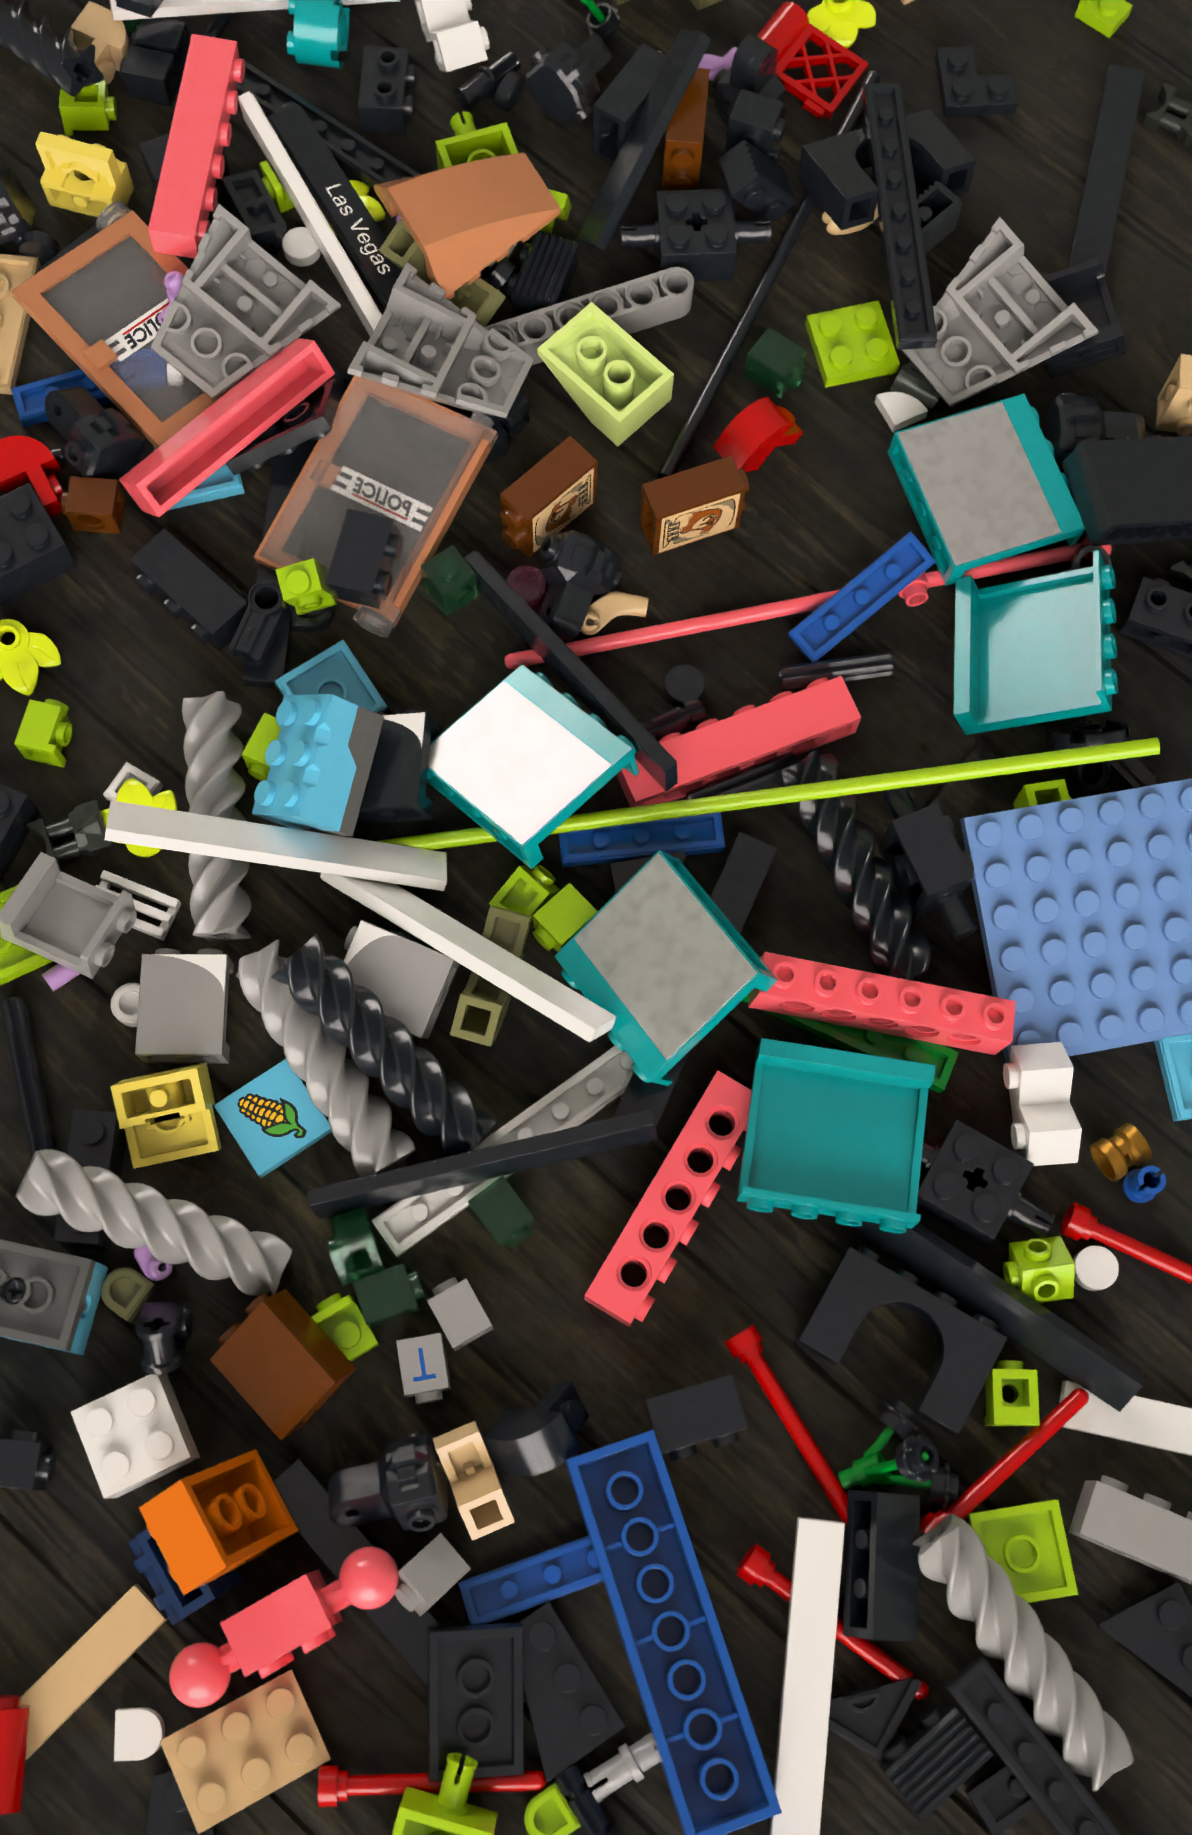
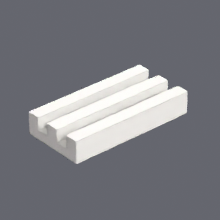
[95,870,181,941]

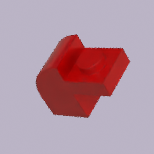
[712,397,804,472]
[0,435,64,517]

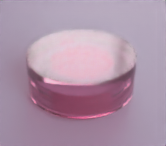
[507,565,546,607]

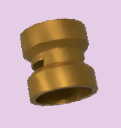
[1090,1123,1152,1182]

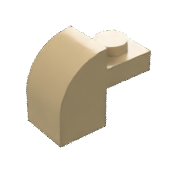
[71,1,131,84]
[433,1421,515,1541]

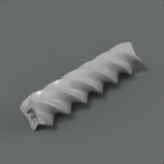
[182,691,252,944]
[235,940,415,1177]
[15,1149,292,1296]
[912,1514,1134,1791]

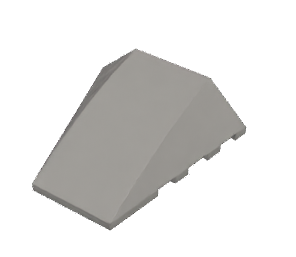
[151,203,341,399]
[902,217,1099,407]
[347,262,534,418]

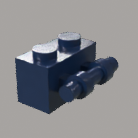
[128,1529,243,1626]

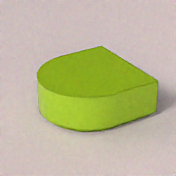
[524,1781,581,1835]

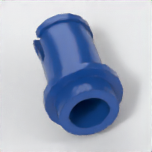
[1122,1166,1166,1203]

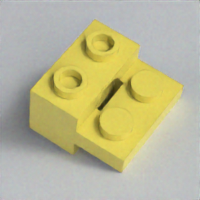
[35,132,134,219]
[110,1062,222,1169]

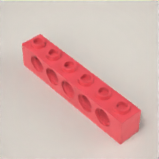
[748,952,1016,1055]
[584,1070,751,1327]

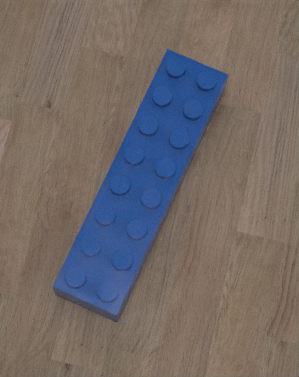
[566,1430,782,1835]

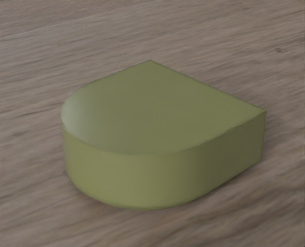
[101,1268,157,1322]

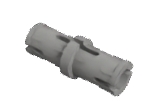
[583,1733,660,1803]

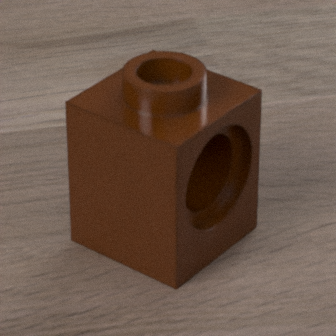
[61,476,126,534]

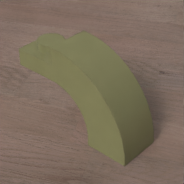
[378,218,506,327]
[450,905,533,1047]

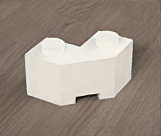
[414,0,489,72]
[1003,1042,1082,1166]

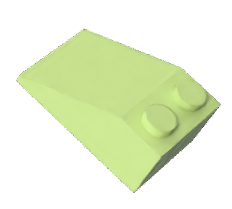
[537,302,674,446]

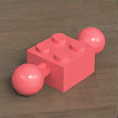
[169,1546,399,1708]

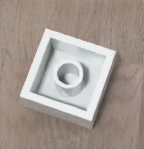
[71,1374,200,1498]

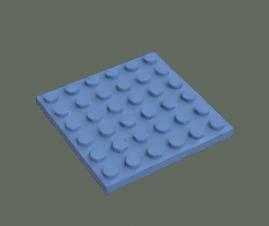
[960,778,1192,1063]

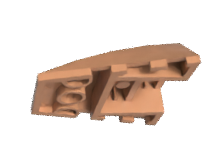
[374,153,561,301]

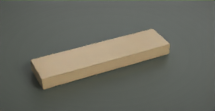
[21,1584,168,1760]

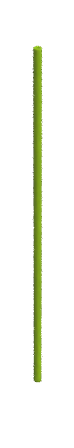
[375,737,1160,850]

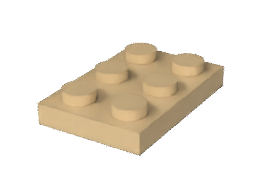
[160,1669,331,1834]

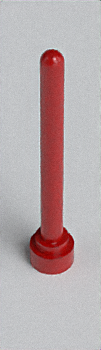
[1060,1202,1192,1284]
[724,1324,848,1525]
[919,1388,1089,1534]
[735,1543,929,1700]
[318,1765,546,1807]

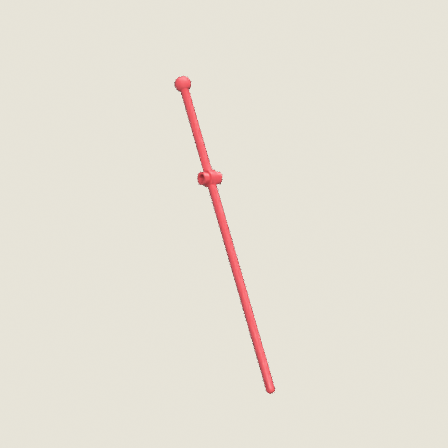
[504,536,1111,669]

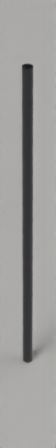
[658,71,881,478]

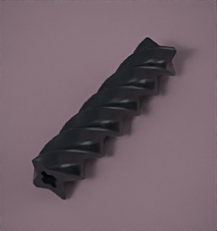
[0,0,104,97]
[780,750,940,982]
[271,934,498,1157]

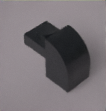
[483,1380,589,1477]

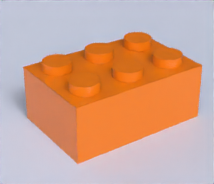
[139,1449,299,1595]

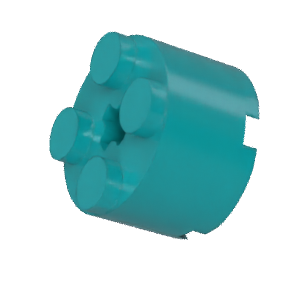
[287,0,350,69]

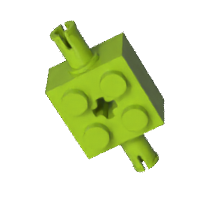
[435,111,518,170]
[392,1753,498,1835]

